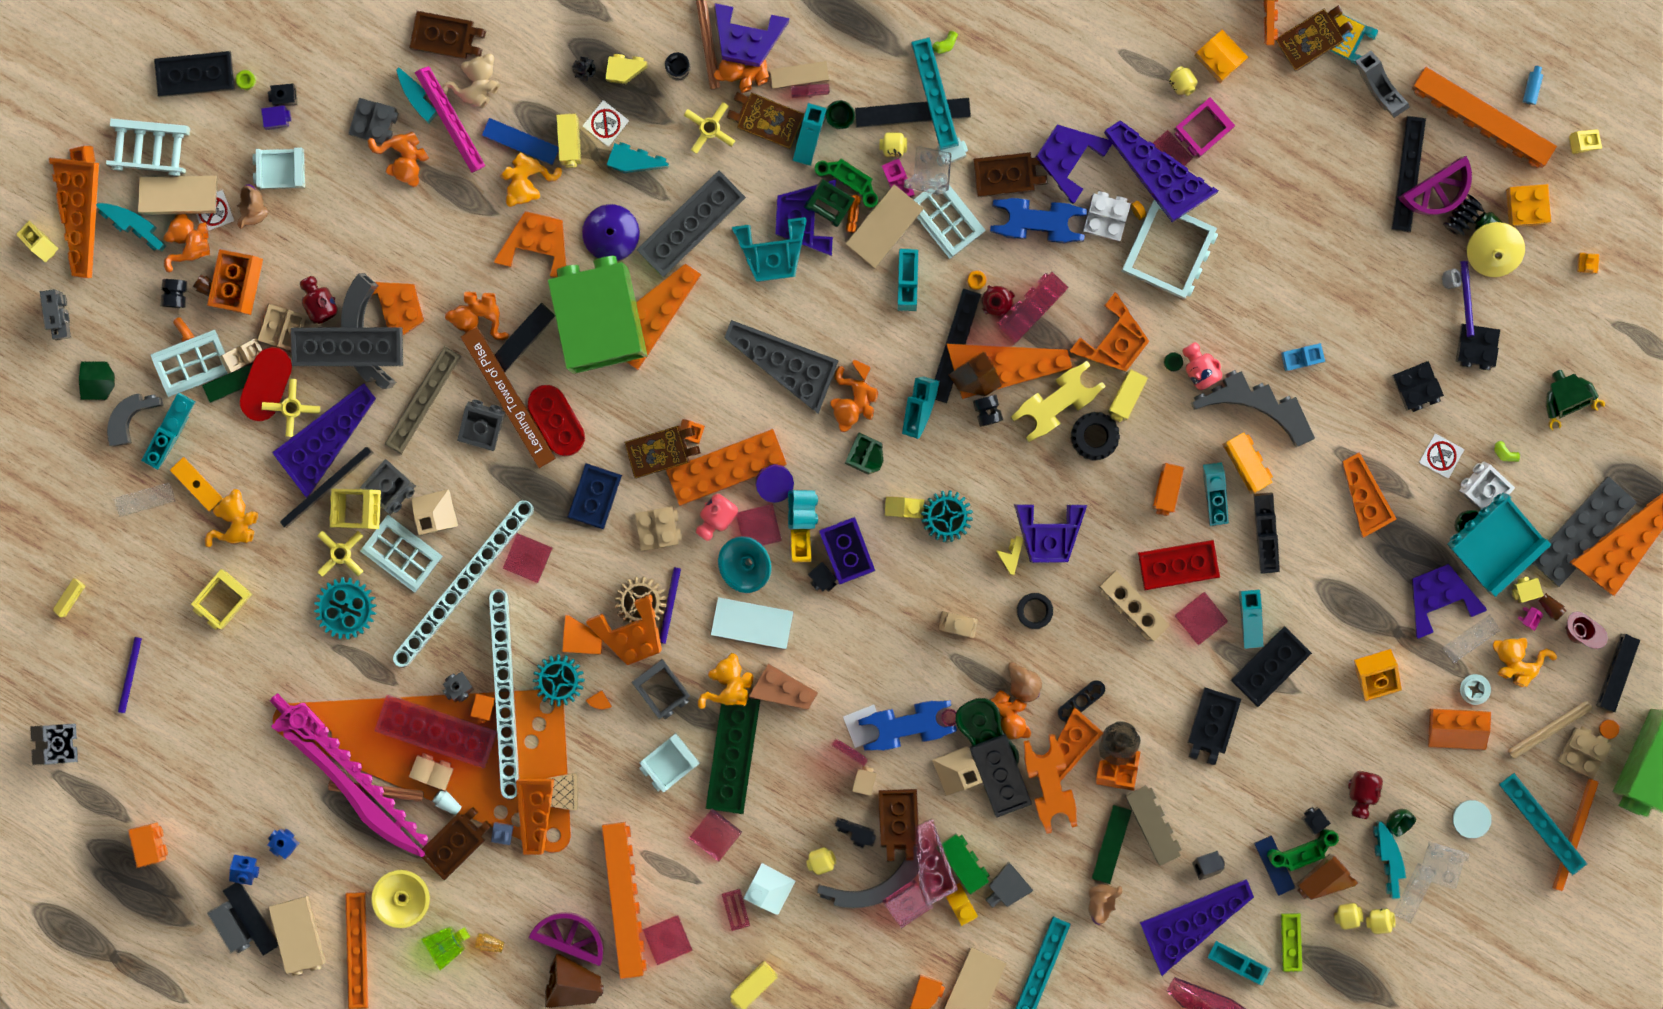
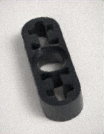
[1058,680,1105,722]

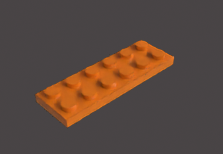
[666,429,787,506]

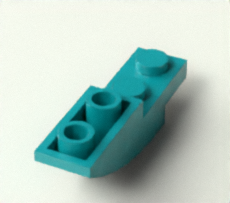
[96,203,166,252]
[141,393,196,470]
[1373,821,1406,899]

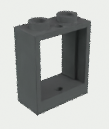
[632,659,691,720]
[207,901,253,953]

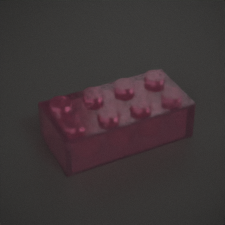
[997,272,1069,345]

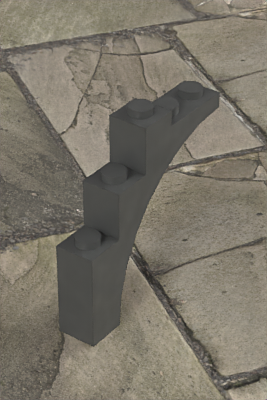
[1191,370,1315,447]

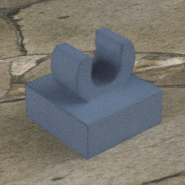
[491,822,514,845]

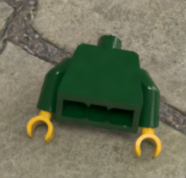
[1546,370,1605,430]

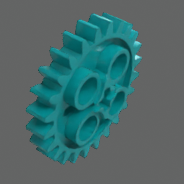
[314,577,377,639]

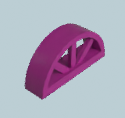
[1398,156,1472,216]
[529,912,604,966]

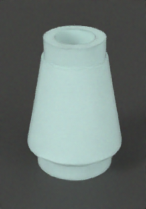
[432,790,462,816]

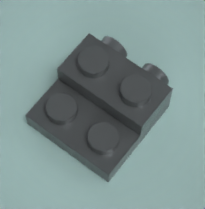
[348,98,398,145]
[457,400,505,451]
[360,459,416,515]

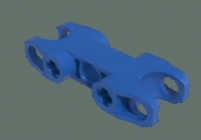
[990,198,1087,243]
[858,700,957,751]

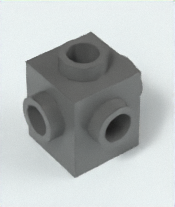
[443,672,474,702]

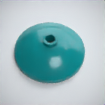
[718,536,771,593]

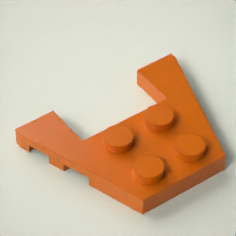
[494,211,566,278]
[372,282,425,335]
[1069,292,1149,372]
[586,594,662,665]

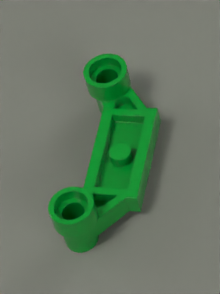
[815,159,878,208]
[1267,828,1339,872]

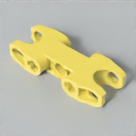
[1011,361,1106,442]

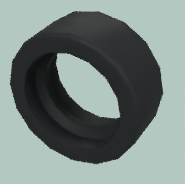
[1017,593,1053,629]

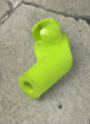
[933,31,958,54]
[1494,441,1520,462]

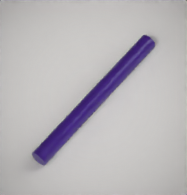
[1460,261,1475,337]
[660,567,681,644]
[118,637,142,713]

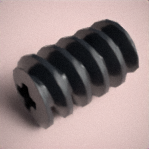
[1443,194,1485,236]

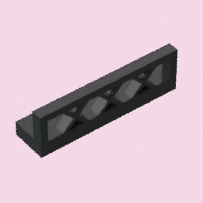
[1596,634,1640,712]

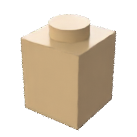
[852,766,877,796]

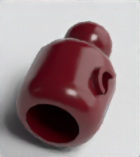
[300,276,338,324]
[982,285,1015,316]
[1348,771,1383,819]

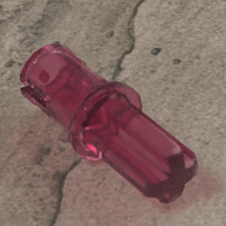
[791,83,830,98]

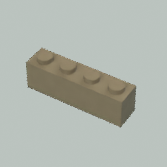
[1125,785,1182,866]

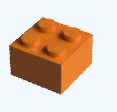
[128,822,168,867]

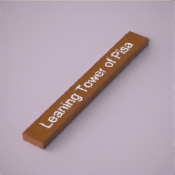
[460,327,556,468]

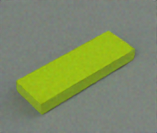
[1281,913,1302,972]

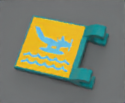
[1330,9,1378,65]

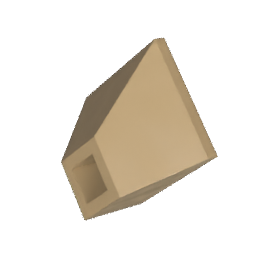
[411,489,458,536]
[932,746,983,796]

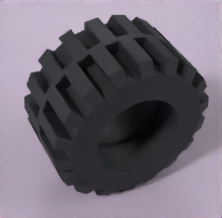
[1071,412,1120,461]

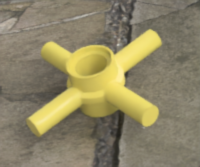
[684,102,735,154]
[262,379,320,437]
[317,531,363,577]

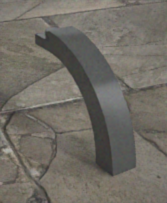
[341,273,397,389]
[817,847,928,908]

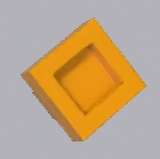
[1577,252,1599,274]

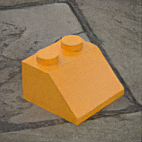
[1194,29,1248,83]
[1354,649,1402,701]

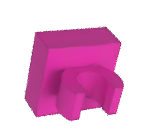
[1518,607,1544,631]

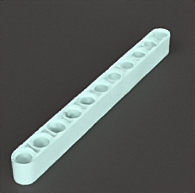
[393,500,534,667]
[489,589,519,799]

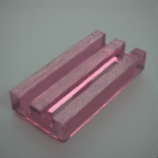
[722,888,750,931]

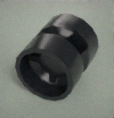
[665,52,691,80]
[160,279,187,308]
[973,394,1004,427]

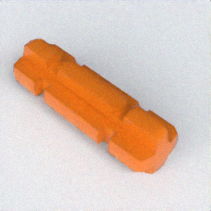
[846,195,861,233]

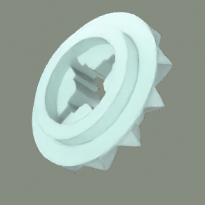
[1460,674,1491,705]

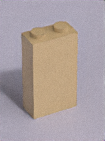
[269,896,326,976]

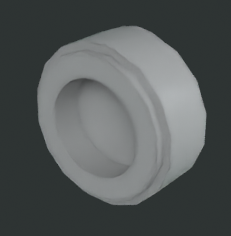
[1442,269,1462,289]

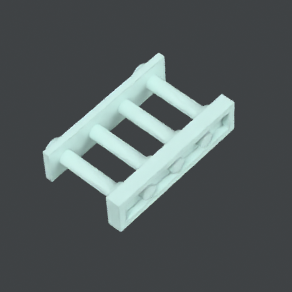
[106,119,190,176]

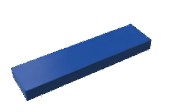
[482,118,559,166]

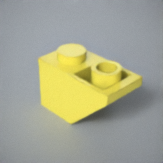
[606,54,648,84]

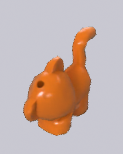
[714,60,769,93]
[368,132,429,187]
[163,214,210,273]
[445,291,509,340]
[830,366,878,432]
[990,690,1031,740]

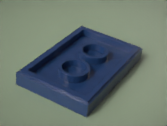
[568,463,622,530]

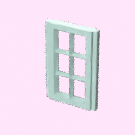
[914,177,986,259]
[151,329,229,397]
[360,515,443,593]

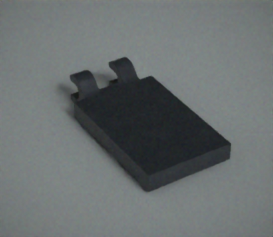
[1187,687,1241,765]

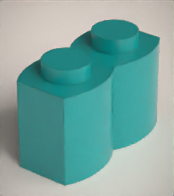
[788,490,818,529]

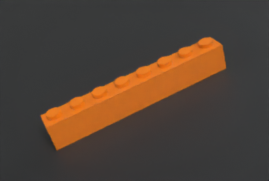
[1411,67,1557,168]
[602,822,647,979]

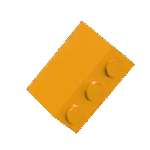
[1222,432,1273,494]

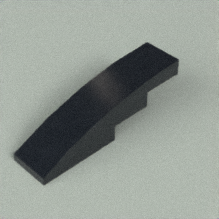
[495,303,555,373]
[1253,492,1280,574]

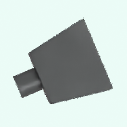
[985,862,1034,908]

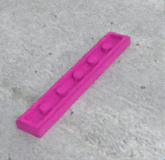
[415,66,485,173]

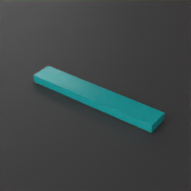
[911,37,959,150]
[1499,773,1588,876]
[1015,916,1071,1009]

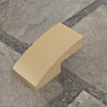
[219,338,262,373]

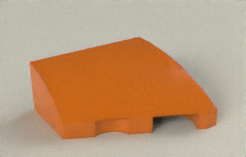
[562,615,602,654]
[1096,751,1141,791]

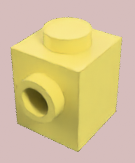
[1512,576,1544,603]

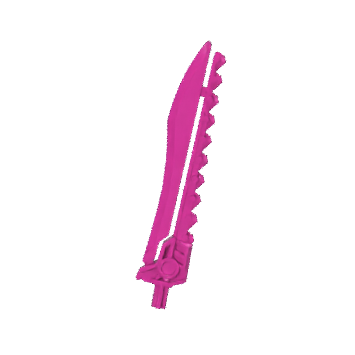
[269,693,428,857]

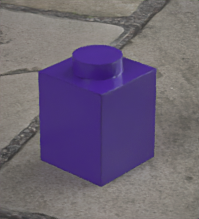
[261,106,292,130]

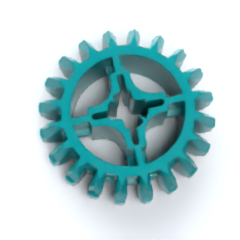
[921,490,973,542]
[533,654,585,707]

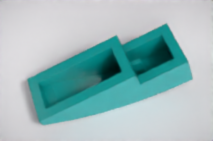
[396,67,438,124]
[897,249,918,311]
[902,377,939,439]
[1208,941,1271,986]

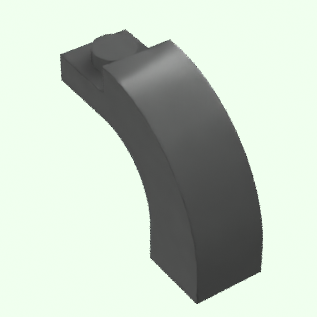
[1355,51,1410,118]
[107,393,163,447]

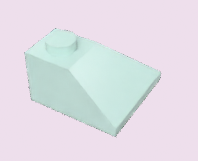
[744,863,796,915]

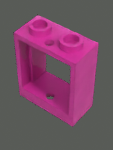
[1174,97,1235,158]

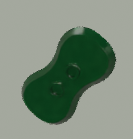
[955,698,1019,767]

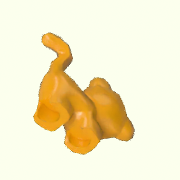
[500,152,562,207]
[205,489,258,547]
[1493,638,1557,687]
[698,653,754,709]

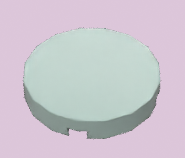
[1453,800,1491,838]

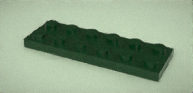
[705,698,761,814]

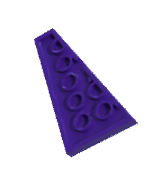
[1104,120,1219,222]
[272,383,376,498]
[1140,879,1254,976]

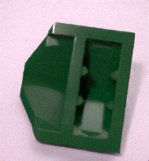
[79,361,115,400]
[845,432,884,475]

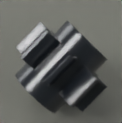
[572,56,596,81]

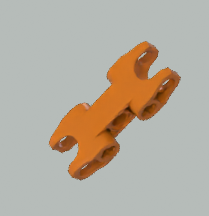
[1024,734,1077,834]

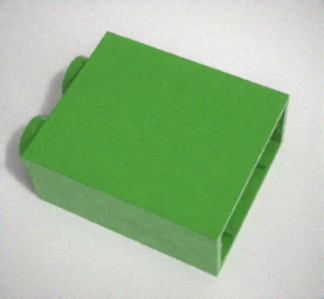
[548,256,648,374]
[1612,709,1663,818]

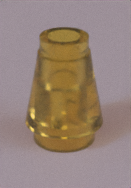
[475,932,504,953]

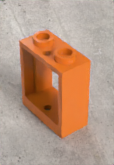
[1152,463,1185,516]

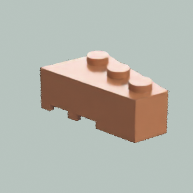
[749,663,818,709]

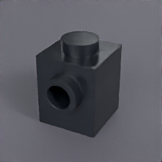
[268,83,298,107]
[808,562,837,592]
[1301,807,1331,835]
[1192,851,1225,881]

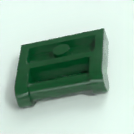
[804,179,855,227]

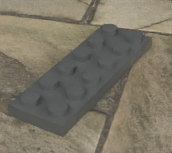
[637,170,746,278]
[291,327,403,366]
[1532,476,1637,587]

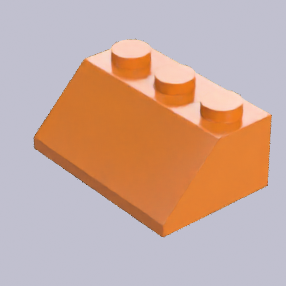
[207,249,263,315]
[1428,708,1491,750]

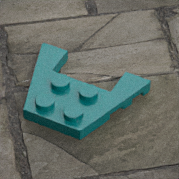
[732,217,806,282]

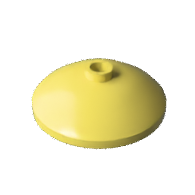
[1467,222,1525,277]
[372,870,430,928]

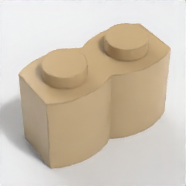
[409,753,454,791]

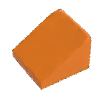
[70,146,96,163]
[852,360,871,382]
[680,419,705,444]

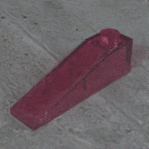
[916,819,958,906]
[1167,977,1246,1009]

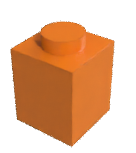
[471,693,495,723]

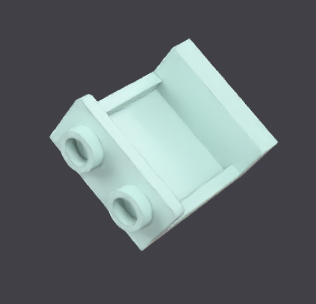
[253,147,305,189]
[639,733,700,793]

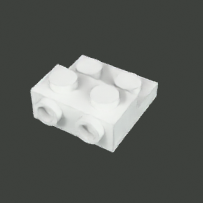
[1083,191,1131,242]
[1459,461,1515,509]

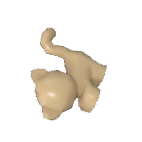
[441,53,501,109]

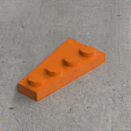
[1342,452,1396,538]
[516,778,554,855]

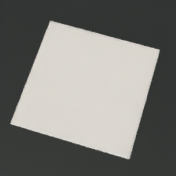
[843,705,879,748]

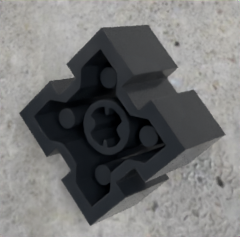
[30,724,78,765]

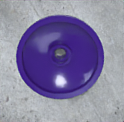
[582,204,640,261]

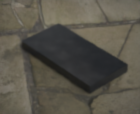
[154,51,235,97]
[1230,626,1312,707]
[970,733,1032,818]

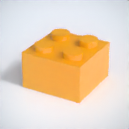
[1506,184,1551,227]

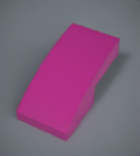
[882,158,915,198]

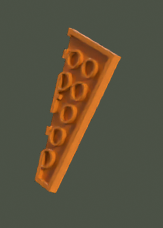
[49,158,99,278]
[627,264,702,370]
[946,344,1073,399]
[1569,493,1663,596]

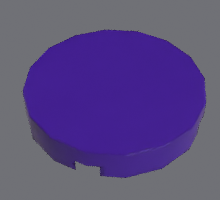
[755,464,794,503]

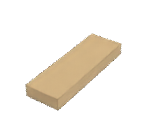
[770,61,829,89]

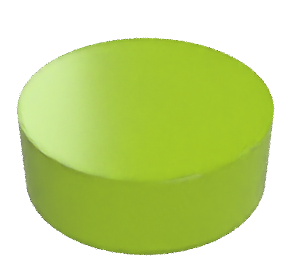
[236,70,256,90]

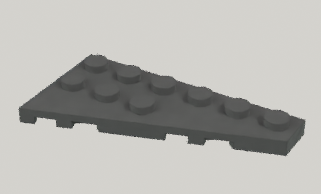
[724,320,839,414]

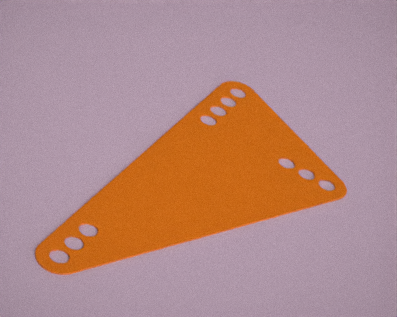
[273,689,571,852]

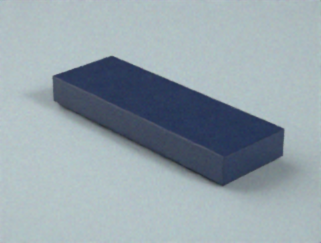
[1254,835,1296,896]

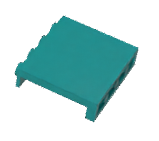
[1447,492,1551,597]

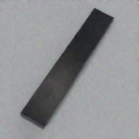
[855,98,971,128]
[1391,116,1426,232]
[934,288,981,404]
[280,447,374,528]

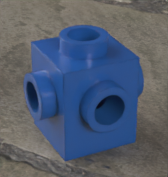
[268,829,299,859]
[229,855,259,885]

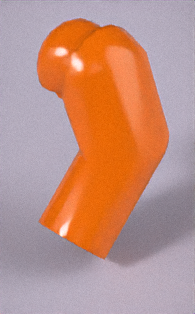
[173,317,194,342]

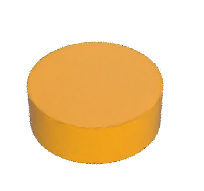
[1130,200,1147,220]
[967,270,986,290]

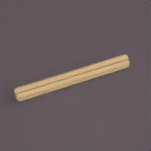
[1508,701,1593,759]

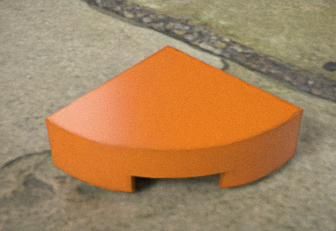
[586,690,612,709]

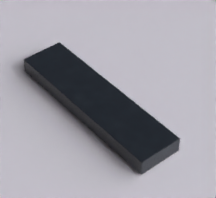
[223,883,279,956]

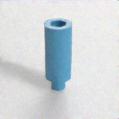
[1522,66,1543,105]

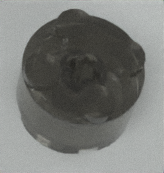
[1099,721,1141,765]

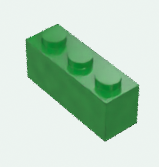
[937,833,990,895]

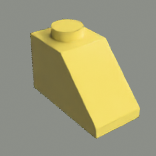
[16,221,59,262]

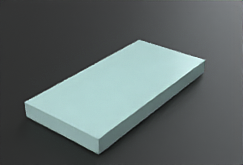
[711,597,793,649]

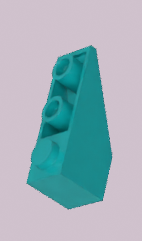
[792,103,827,166]
[607,142,669,173]
[1203,462,1229,526]
[1239,590,1264,649]

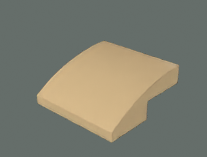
[257,304,307,351]

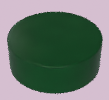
[1164,352,1183,372]

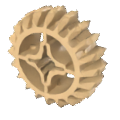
[615,576,666,624]

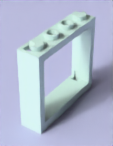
[1122,200,1218,299]

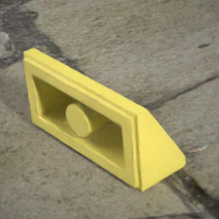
[53,578,86,617]

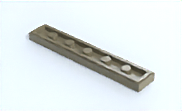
[385,346,461,454]

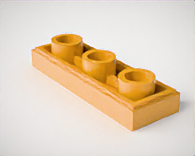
[170,457,224,512]

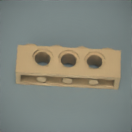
[1099,571,1170,641]

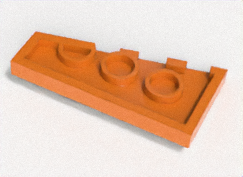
[1264,0,1278,45]
[1038,707,1104,782]

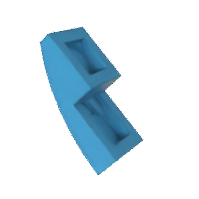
[1281,343,1325,371]

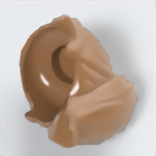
[237,184,269,229]
[1008,662,1042,702]
[1088,884,1123,925]

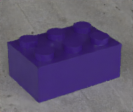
[819,517,875,585]

